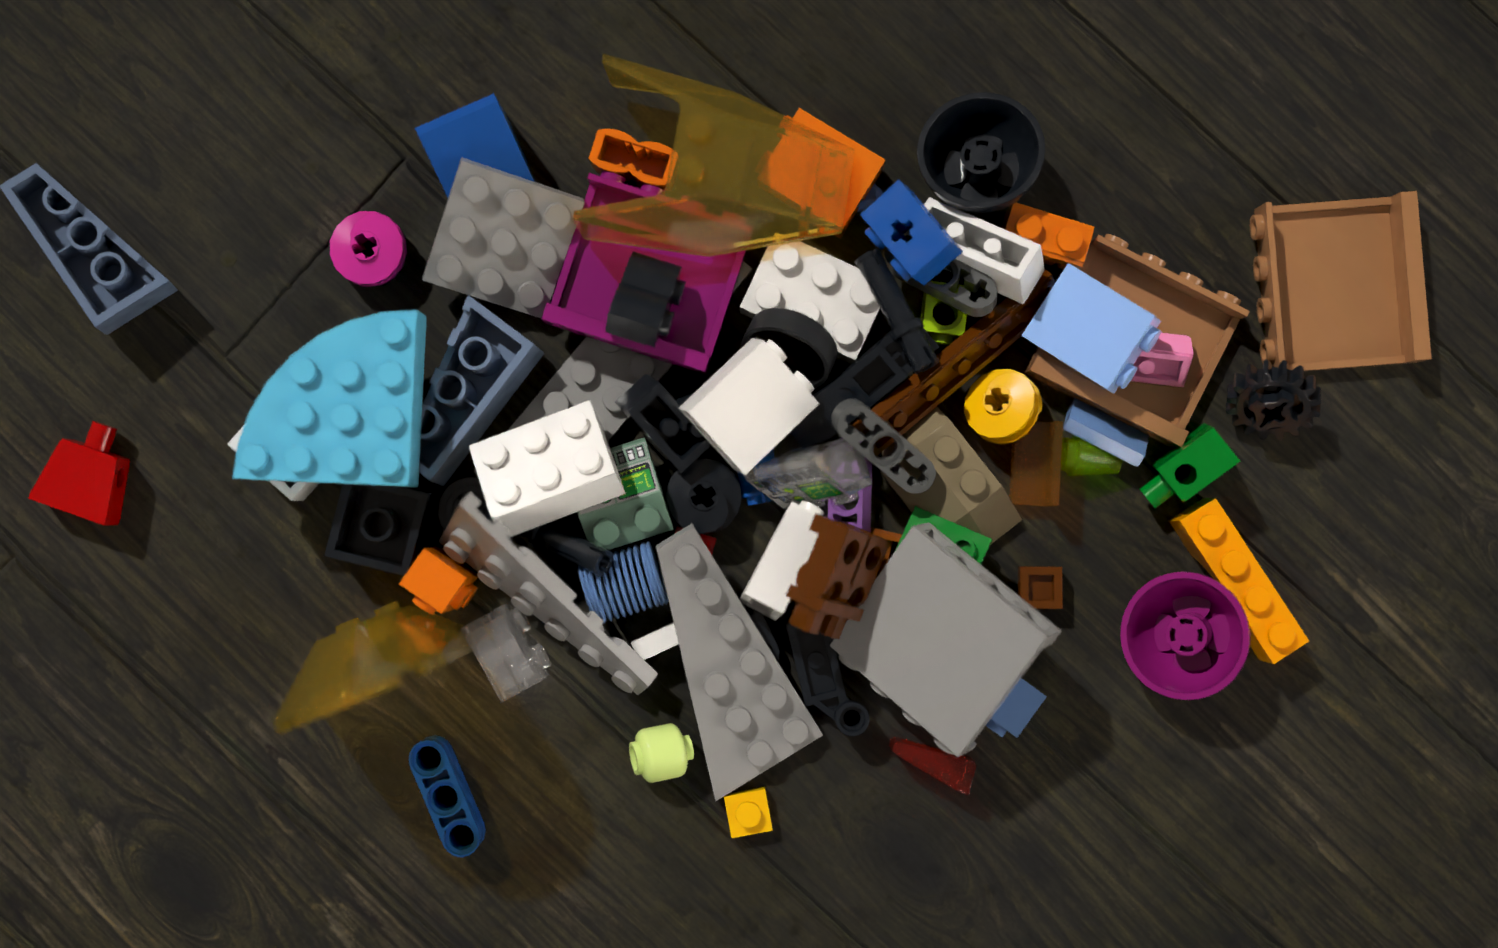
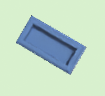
[1063,398,1149,467]

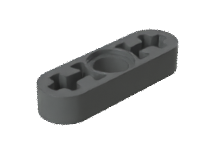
[884,235,997,317]
[832,399,936,494]

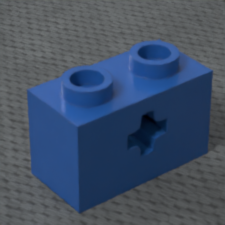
[860,180,963,286]

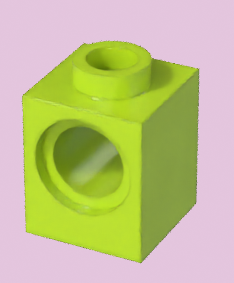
[920,281,967,346]

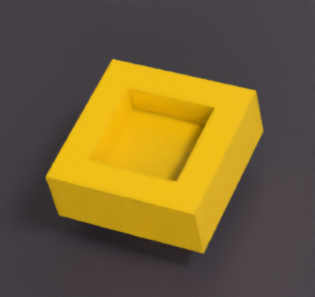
[724,787,773,838]

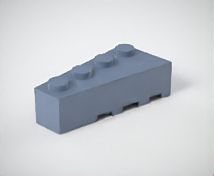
[0,163,178,335]
[419,295,544,486]

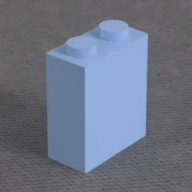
[1021,263,1161,394]

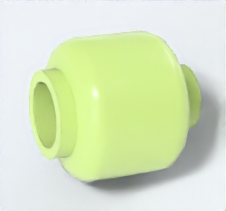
[629,723,694,783]

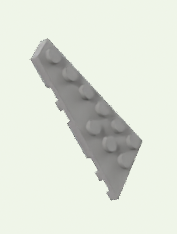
[438,492,658,695]
[656,524,823,801]

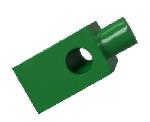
[1139,423,1240,509]

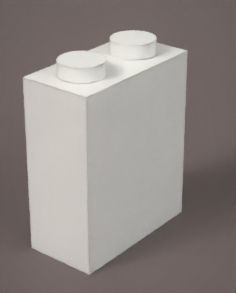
[678,338,819,475]
[740,501,824,621]

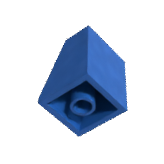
[415,94,536,197]

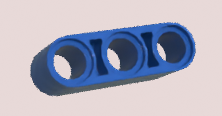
[408,735,486,857]

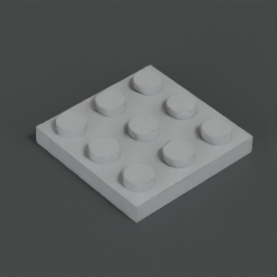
[422,157,584,319]

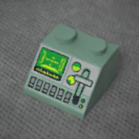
[578,437,673,550]

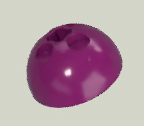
[1120,572,1250,700]

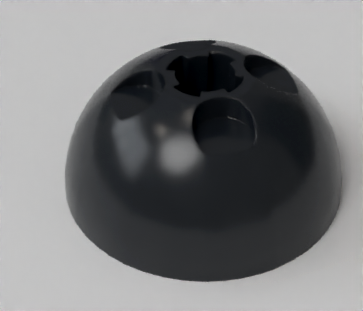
[917,92,1045,214]

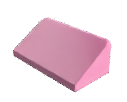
[1131,333,1193,387]

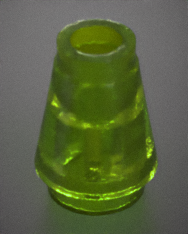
[1056,435,1123,476]

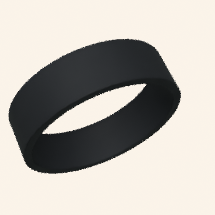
[741,308,838,389]

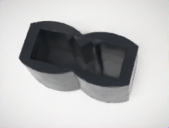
[605,251,686,348]

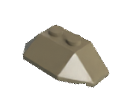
[880,407,1022,545]

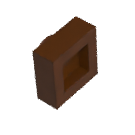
[1018,566,1063,609]

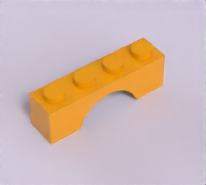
[1169,498,1309,664]

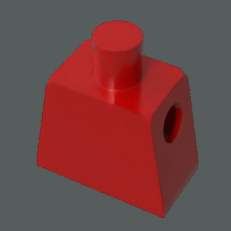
[28,421,130,526]

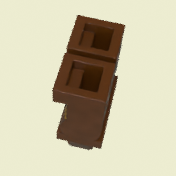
[786,513,891,639]

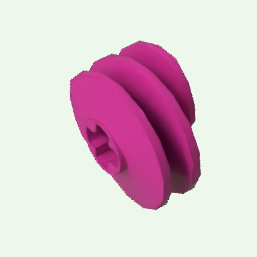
[330,211,407,287]

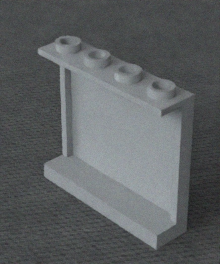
[830,522,1061,757]

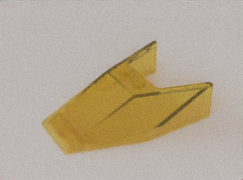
[573,54,855,257]

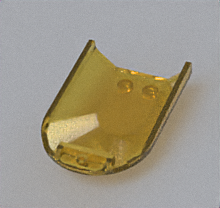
[272,601,475,735]

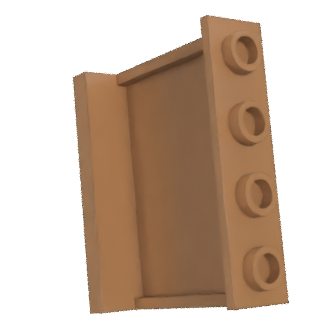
[1250,191,1432,371]
[1024,234,1250,448]

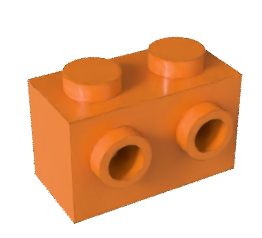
[399,547,478,615]

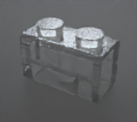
[461,603,551,703]

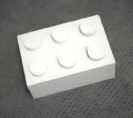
[740,230,880,364]
[469,400,626,537]

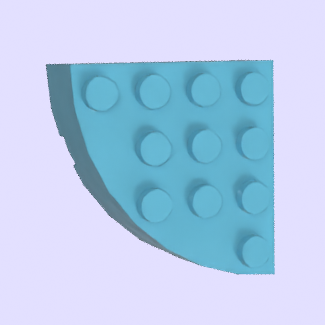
[233,310,427,487]

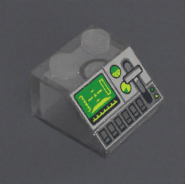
[744,438,872,509]

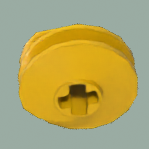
[964,369,1042,444]

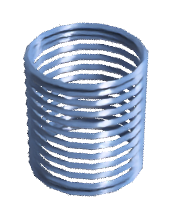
[578,541,668,624]

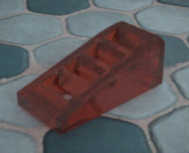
[889,736,977,796]

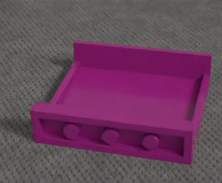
[542,171,753,375]

